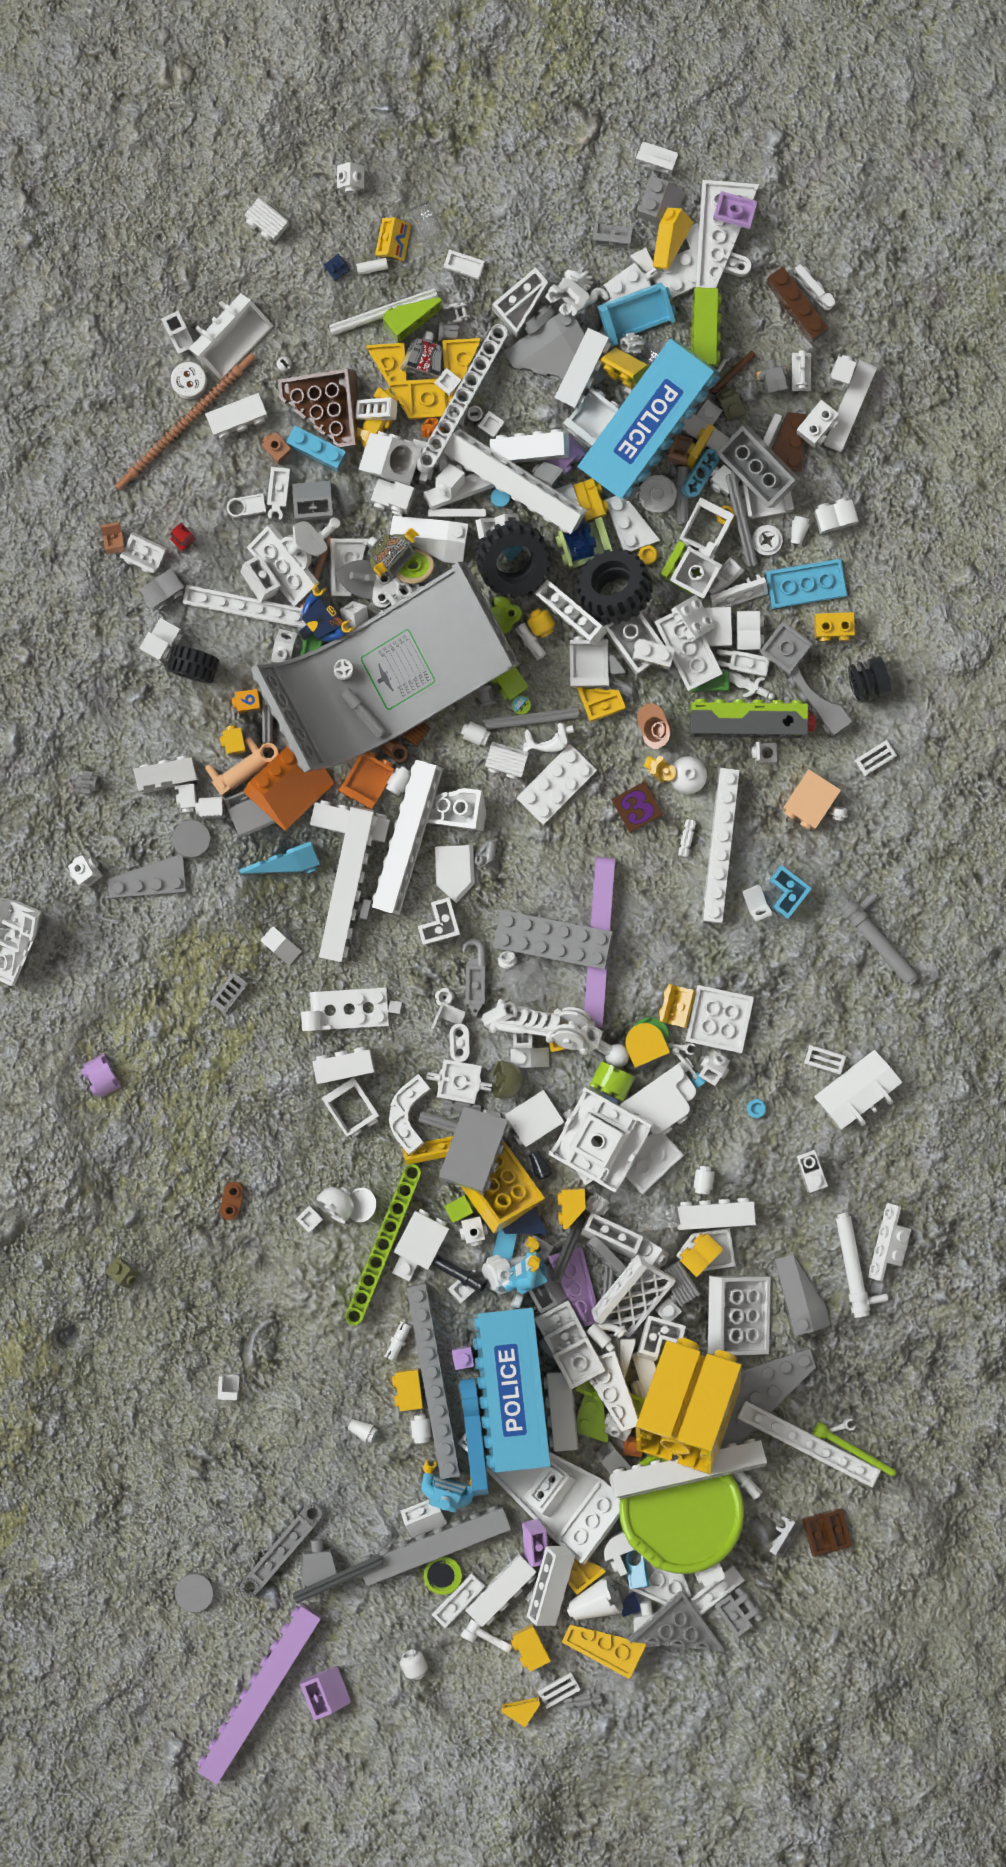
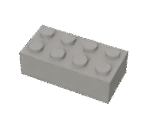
[716,425,800,508]

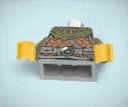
[367,528,419,579]

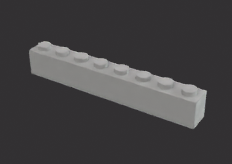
[358,1504,511,1587]

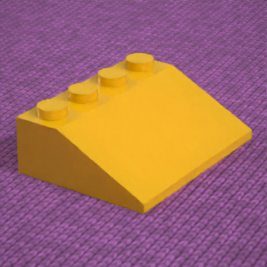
[460,1141,545,1233]

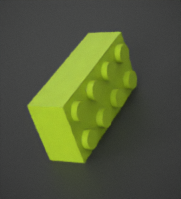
[691,287,721,368]

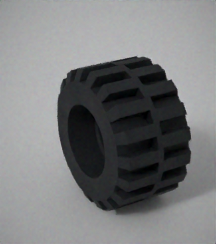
[167,645,220,683]

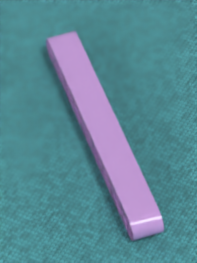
[584,857,615,1028]

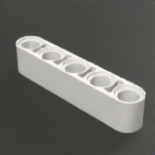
[824,360,877,452]

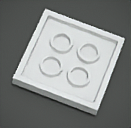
[685,985,754,1053]

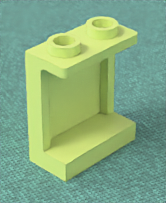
[555,517,612,570]

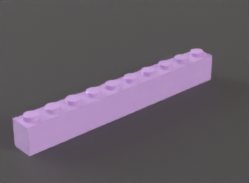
[197,1603,322,1784]

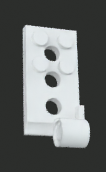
[301,987,389,1031]

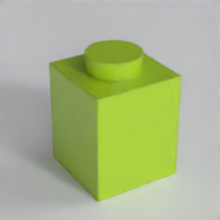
[444,1195,474,1223]

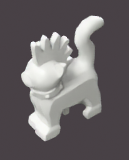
[545,267,609,316]

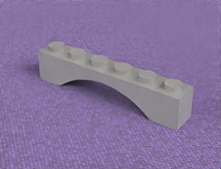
[777,665,852,737]

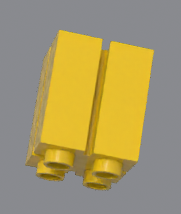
[636,1338,741,1475]

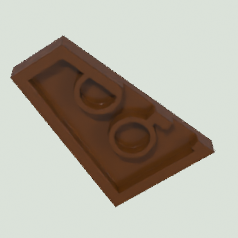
[771,412,806,472]

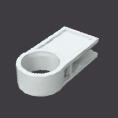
[227,494,267,518]

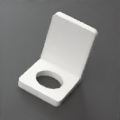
[271,629,297,663]
[751,742,777,763]
[742,885,773,921]
[431,1002,466,1029]

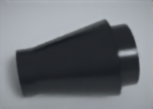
[529,1150,552,1180]

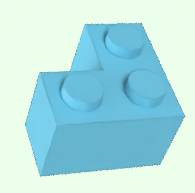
[768,865,812,920]

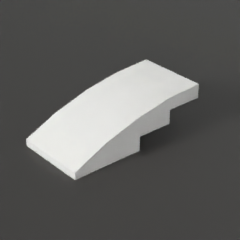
[534,1300,605,1389]

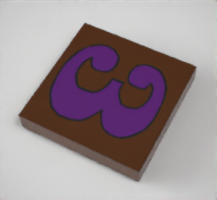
[611,781,663,833]

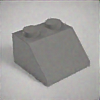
[637,175,685,224]

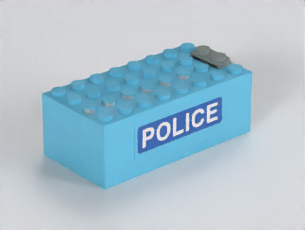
[577,338,720,501]
[468,1308,550,1473]

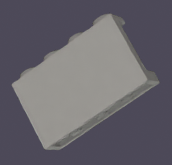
[439,1107,511,1196]

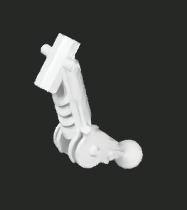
[481,999,629,1068]

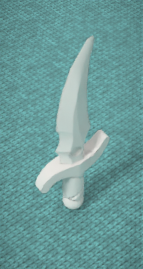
[721,669,775,700]

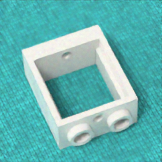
[679,497,734,555]
[322,1077,380,1138]

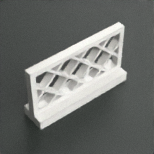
[591,1254,676,1338]

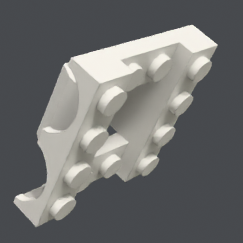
[549,1086,654,1192]

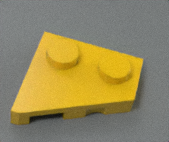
[577,687,626,723]

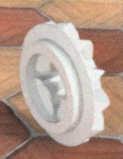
[752,525,783,556]

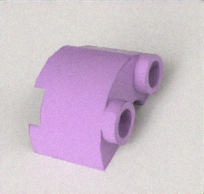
[543,434,586,475]
[81,1054,122,1098]

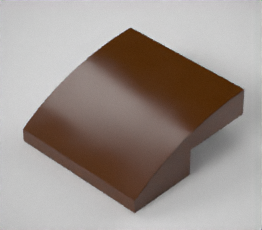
[802,1508,852,1557]

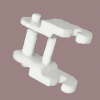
[443,302,470,325]

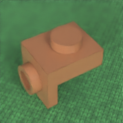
[101,522,125,555]

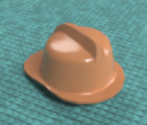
[637,703,672,749]

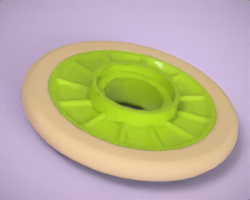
[395,549,434,584]

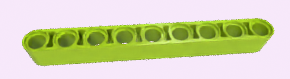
[346,1164,421,1325]

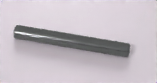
[293,1555,383,1603]

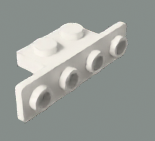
[868,1203,911,1281]

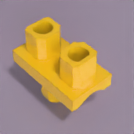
[644,755,677,783]

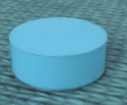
[491,489,510,508]
[747,1099,766,1118]

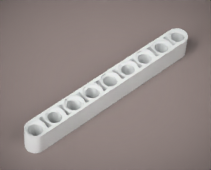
[417,324,507,473]

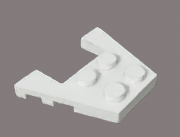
[630,223,699,300]

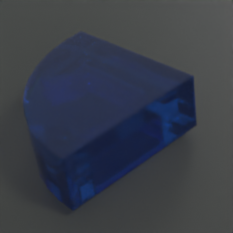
[622,1591,641,1617]

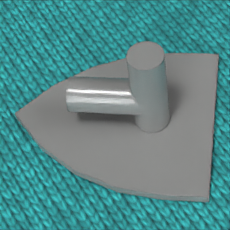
[335,560,376,600]

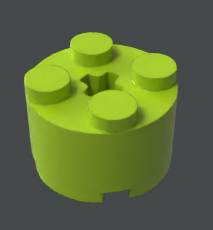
[589,1061,635,1102]

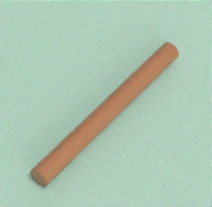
[300,536,331,608]

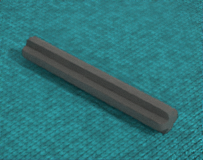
[551,1215,586,1283]

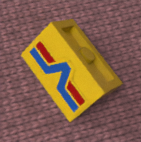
[375,217,411,262]

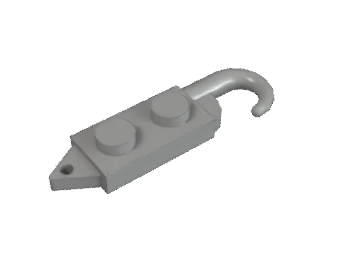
[462,939,485,1016]

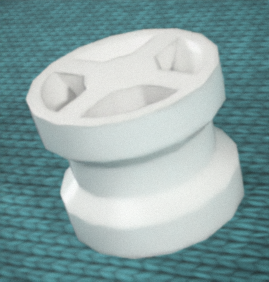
[334,659,353,680]

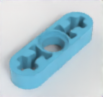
[681,449,719,498]

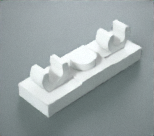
[710,574,768,608]

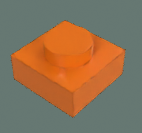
[622,1435,642,1457]

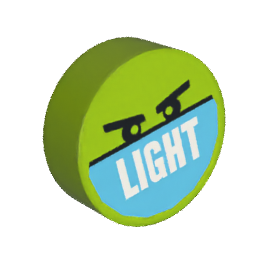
[512,695,531,715]

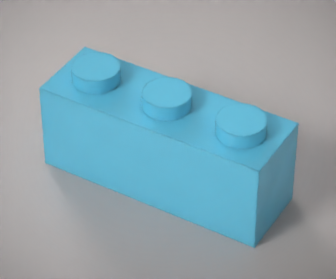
[286,426,347,472]

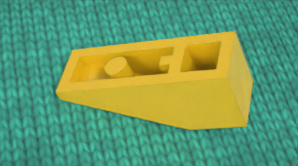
[653,208,694,270]

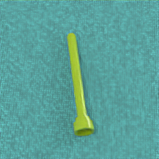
[812,1422,896,1476]

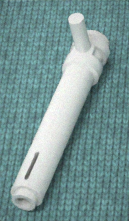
[836,1213,888,1318]

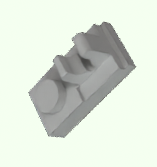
[770,1516,802,1558]

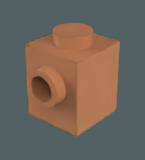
[262,432,292,465]

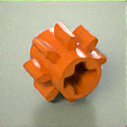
[421,418,444,440]

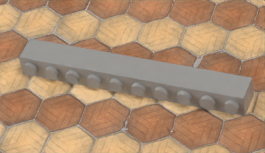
[407,1283,460,1479]

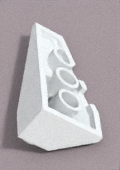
[390,516,468,564]
[427,788,486,831]

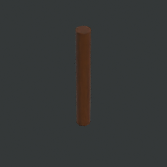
[710,350,756,395]

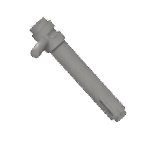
[840,893,918,986]

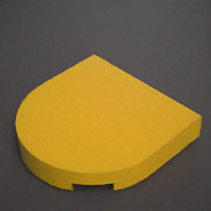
[625,1023,670,1068]

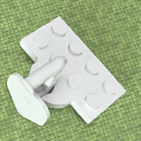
[247,518,340,607]

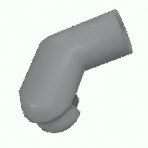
[475,842,497,867]

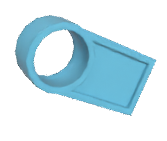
[625,1549,650,1589]

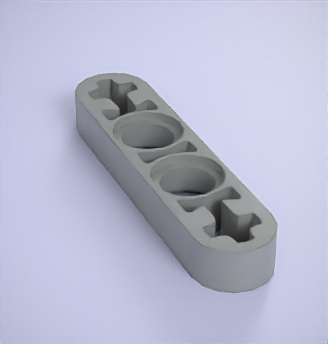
[587,1236,641,1292]

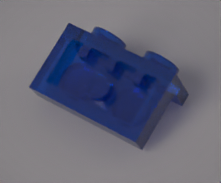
[562,517,597,561]

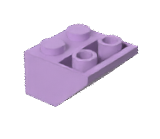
[300,1666,351,1721]

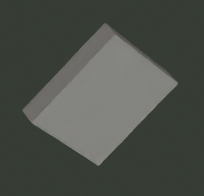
[759,621,813,675]

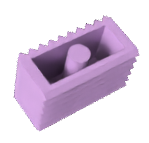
[522,1519,548,1567]

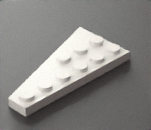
[695,180,759,288]

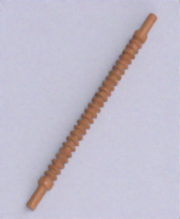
[115,353,256,491]

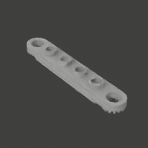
[240,1503,323,1597]

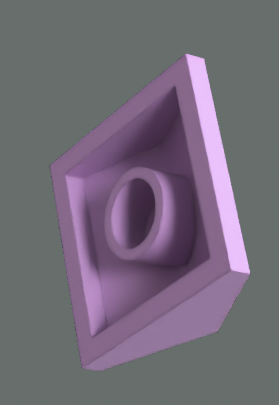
[713,191,758,229]

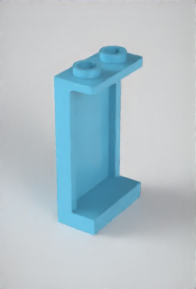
[597,282,677,346]

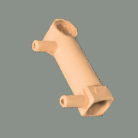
[205,737,279,797]

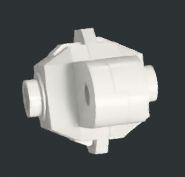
[482,1255,526,1295]

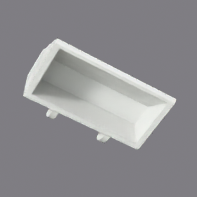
[189,293,273,380]
[814,1050,902,1130]

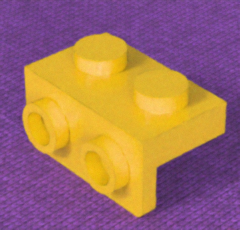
[659,984,696,1028]

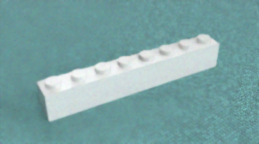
[443,429,587,534]
[372,760,443,915]
[702,768,740,924]
[319,806,377,962]
[609,1439,767,1500]

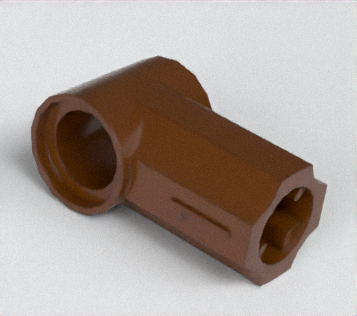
[379,739,410,764]

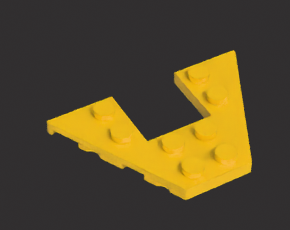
[366,338,480,420]

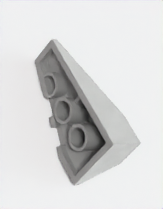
[775,1255,830,1336]

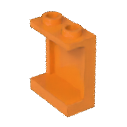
[338,751,395,810]

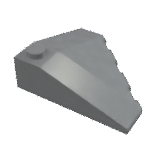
[503,312,608,387]

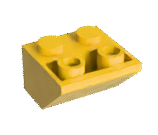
[600,347,649,389]
[557,1187,586,1229]

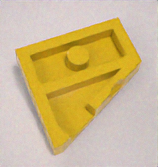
[685,423,715,470]
[568,1558,606,1595]

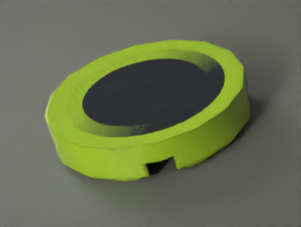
[423,1556,462,1595]

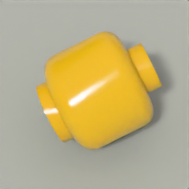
[527,608,555,638]

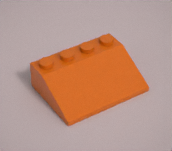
[243,746,334,831]

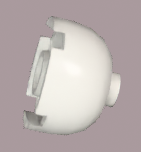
[670,756,707,794]
[315,1187,354,1224]

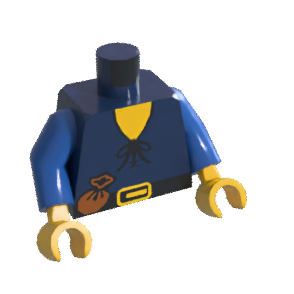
[298,582,355,642]

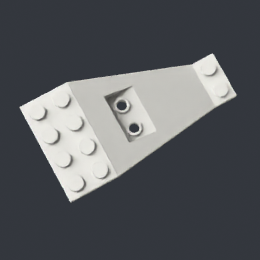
[457,1413,620,1565]

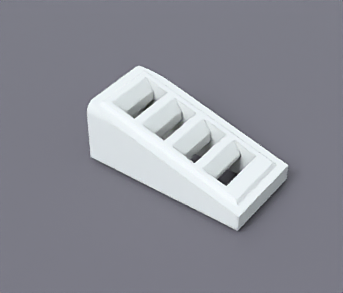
[356,398,397,420]
[619,1338,636,1377]

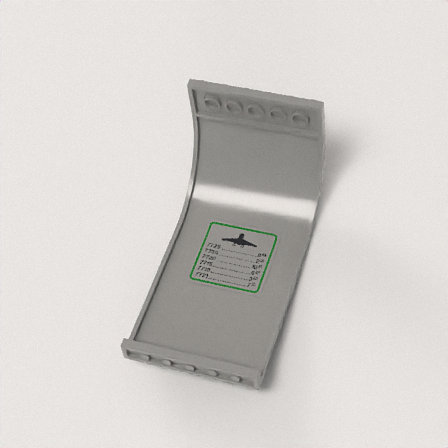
[251,562,519,773]

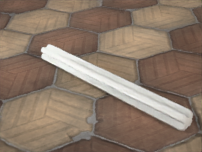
[329,288,438,335]

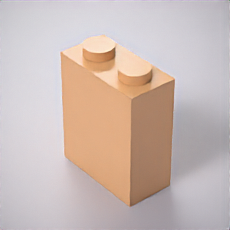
[782,769,841,830]

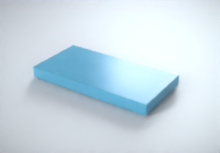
[765,559,848,610]

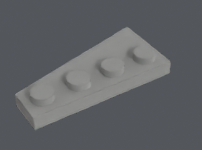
[108,855,186,898]

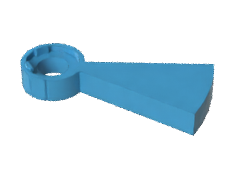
[458,1378,489,1496]

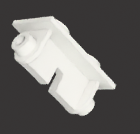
[792,350,811,391]

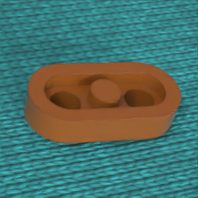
[220,1181,244,1220]

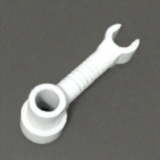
[460,1619,513,1653]

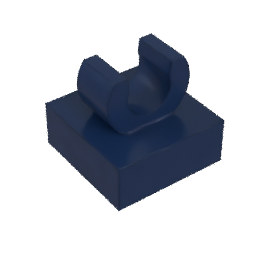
[324,254,350,281]

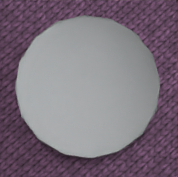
[172,820,210,859]
[175,1573,214,1613]

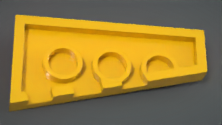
[562,1624,648,1679]

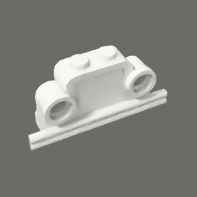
[619,1058,696,1135]

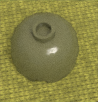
[492,1060,525,1099]

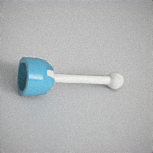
[672,1047,706,1089]

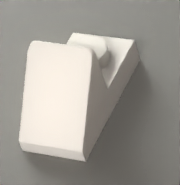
[510,1048,549,1068]

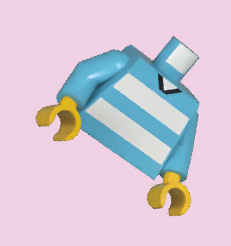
[502,1236,548,1294]
[421,1459,474,1512]

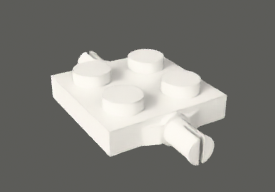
[604,263,659,303]
[426,1059,492,1104]

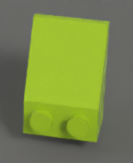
[382,297,442,343]

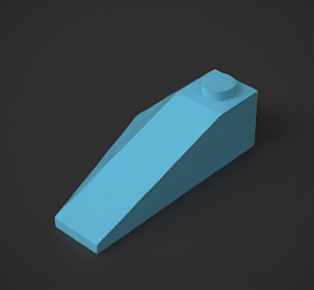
[240,842,320,874]

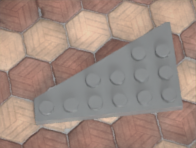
[721,1348,816,1449]

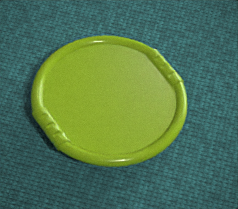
[619,1454,744,1574]

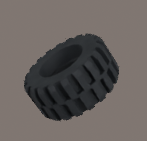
[476,520,552,598]
[576,549,653,624]

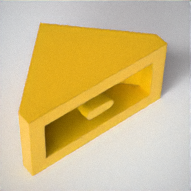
[501,1697,540,1727]

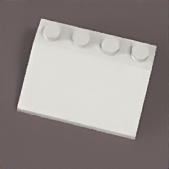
[708,1276,771,1355]

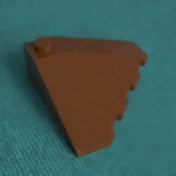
[278,368,358,448]

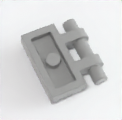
[714,1586,763,1637]

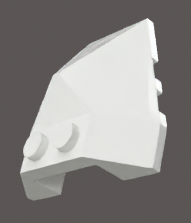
[0,898,41,986]

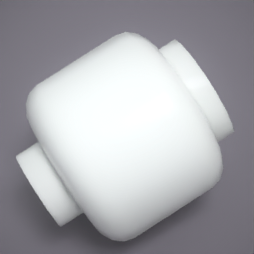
[400,1649,428,1680]

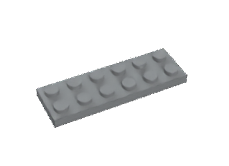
[493,910,613,970]

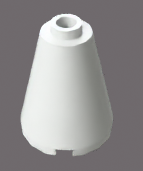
[567,1576,623,1620]

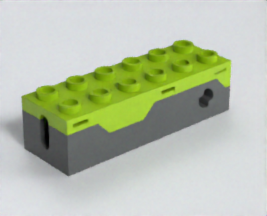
[689,699,816,738]

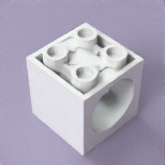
[358,431,421,486]

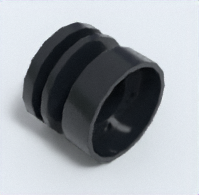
[848,656,892,704]

